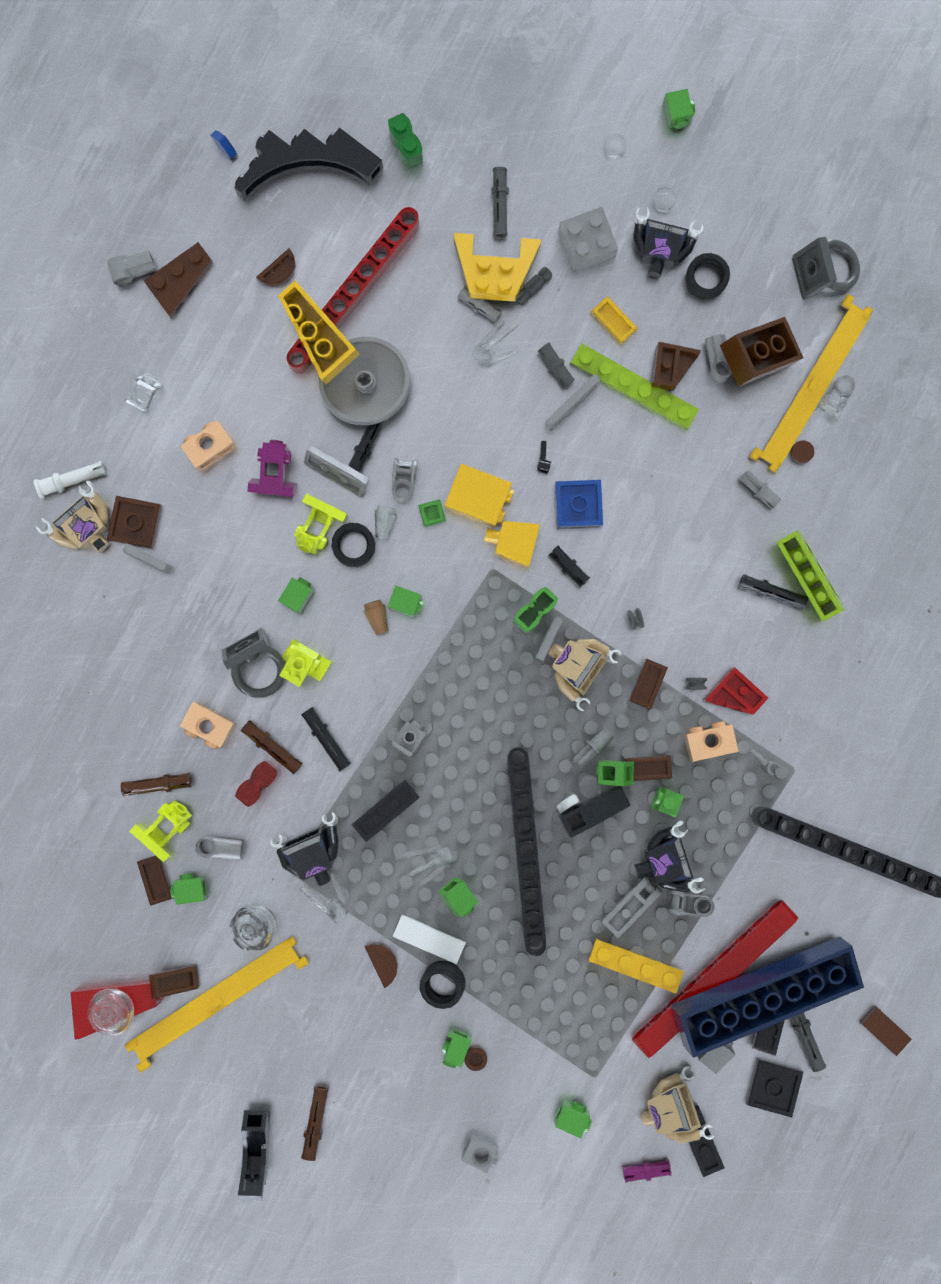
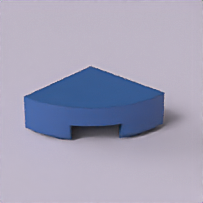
[210,130,237,158]

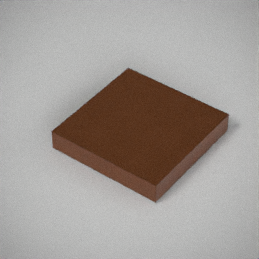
[107,496,162,549]

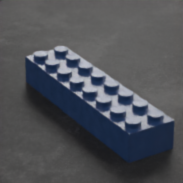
[671,936,864,1058]

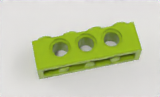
[777,530,845,622]

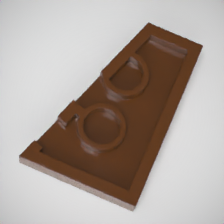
[144,242,213,319]

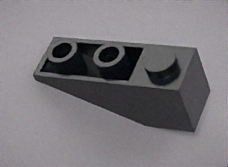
[558,786,631,838]

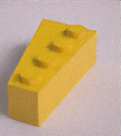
[278,280,360,385]

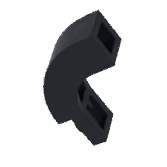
[238,1110,269,1201]

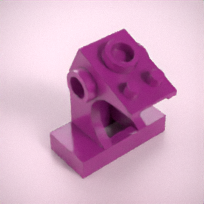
[247,440,297,497]

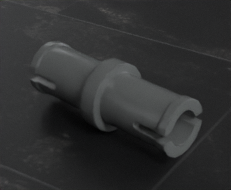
[538,342,575,388]

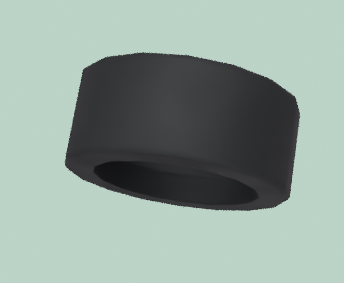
[685,253,730,299]
[331,523,375,567]
[419,961,466,1009]

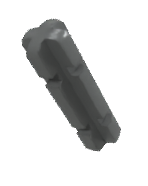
[516,267,552,304]

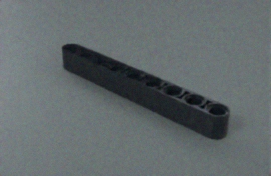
[507,747,546,956]
[751,806,941,898]

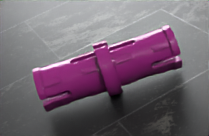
[623,1160,672,1183]

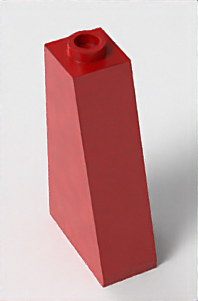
[70,980,164,1040]

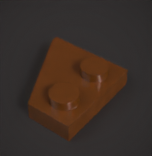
[651,342,701,390]

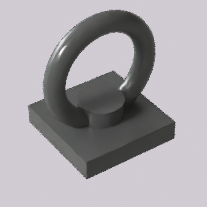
[793,237,860,298]
[222,628,285,698]

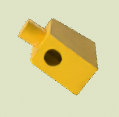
[484,521,540,569]

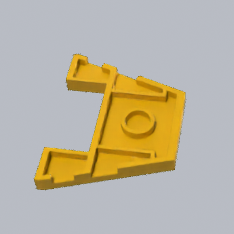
[454,233,541,302]

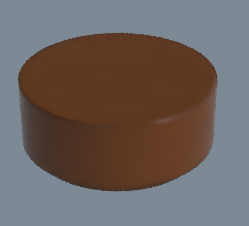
[790,440,815,464]
[464,1046,487,1071]

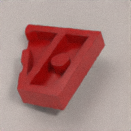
[704,667,768,715]

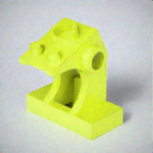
[294,493,349,555]
[279,639,333,688]
[129,800,192,862]

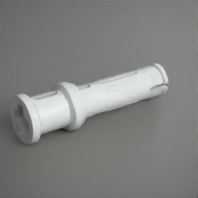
[34,461,106,499]

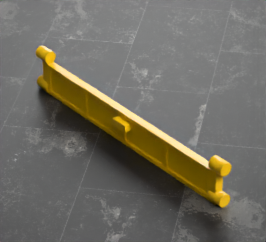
[749,294,873,473]
[125,936,309,1073]

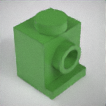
[596,760,634,786]
[651,786,684,818]
[441,1028,471,1068]

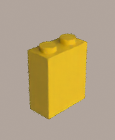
[444,464,514,528]

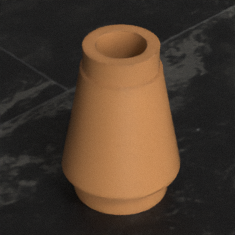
[363,599,389,635]

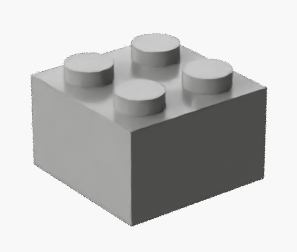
[558,207,618,272]

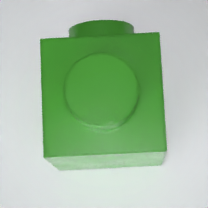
[663,89,695,129]
[278,577,314,614]
[387,585,424,618]
[170,873,208,905]
[438,877,478,917]
[554,1100,592,1138]

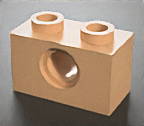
[180,420,237,472]
[180,702,237,750]
[683,721,739,762]

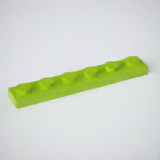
[570,343,699,430]

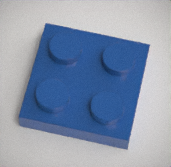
[555,480,603,528]

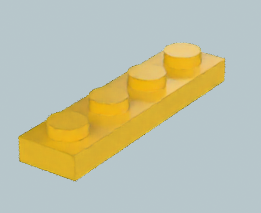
[588,938,684,994]

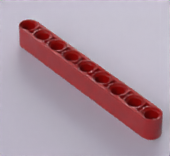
[286,207,419,373]
[632,900,798,1058]

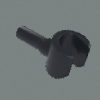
[537,441,551,474]

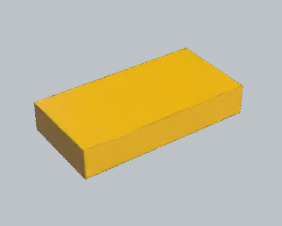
[591,296,638,345]

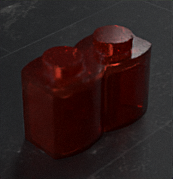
[235,760,281,807]

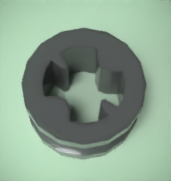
[627,608,644,630]
[686,678,707,690]

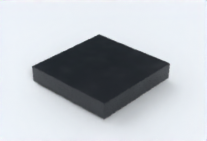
[746,1058,804,1118]

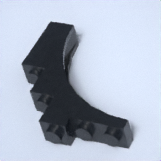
[234,127,383,201]

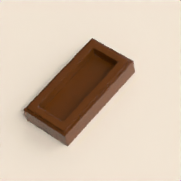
[629,659,668,710]
[624,755,673,781]
[137,855,172,906]
[149,965,198,999]
[860,1006,912,1056]

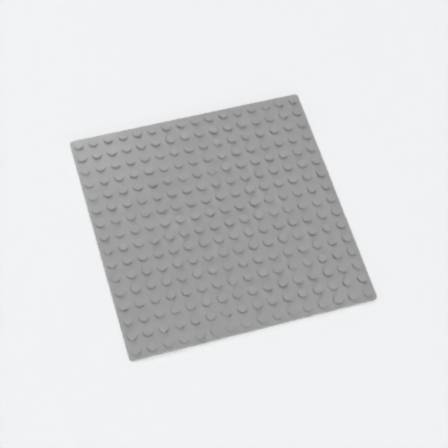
[291,569,795,1077]

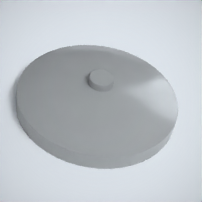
[319,337,410,425]

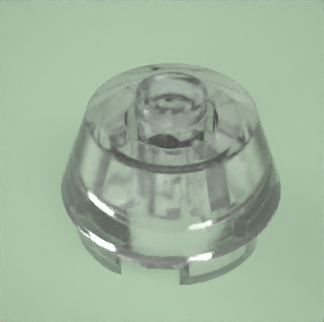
[230,906,277,951]
[87,988,134,1036]

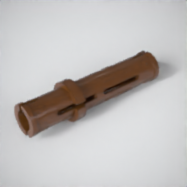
[241,720,303,775]
[121,773,192,797]
[301,1086,329,1161]

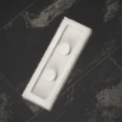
[393,914,466,964]

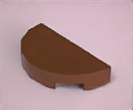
[256,248,296,287]
[364,943,398,988]

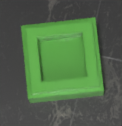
[418,499,446,528]

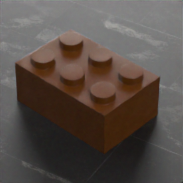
[720,317,804,387]

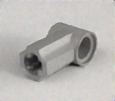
[107,251,156,285]
[705,334,732,383]
[195,836,243,861]

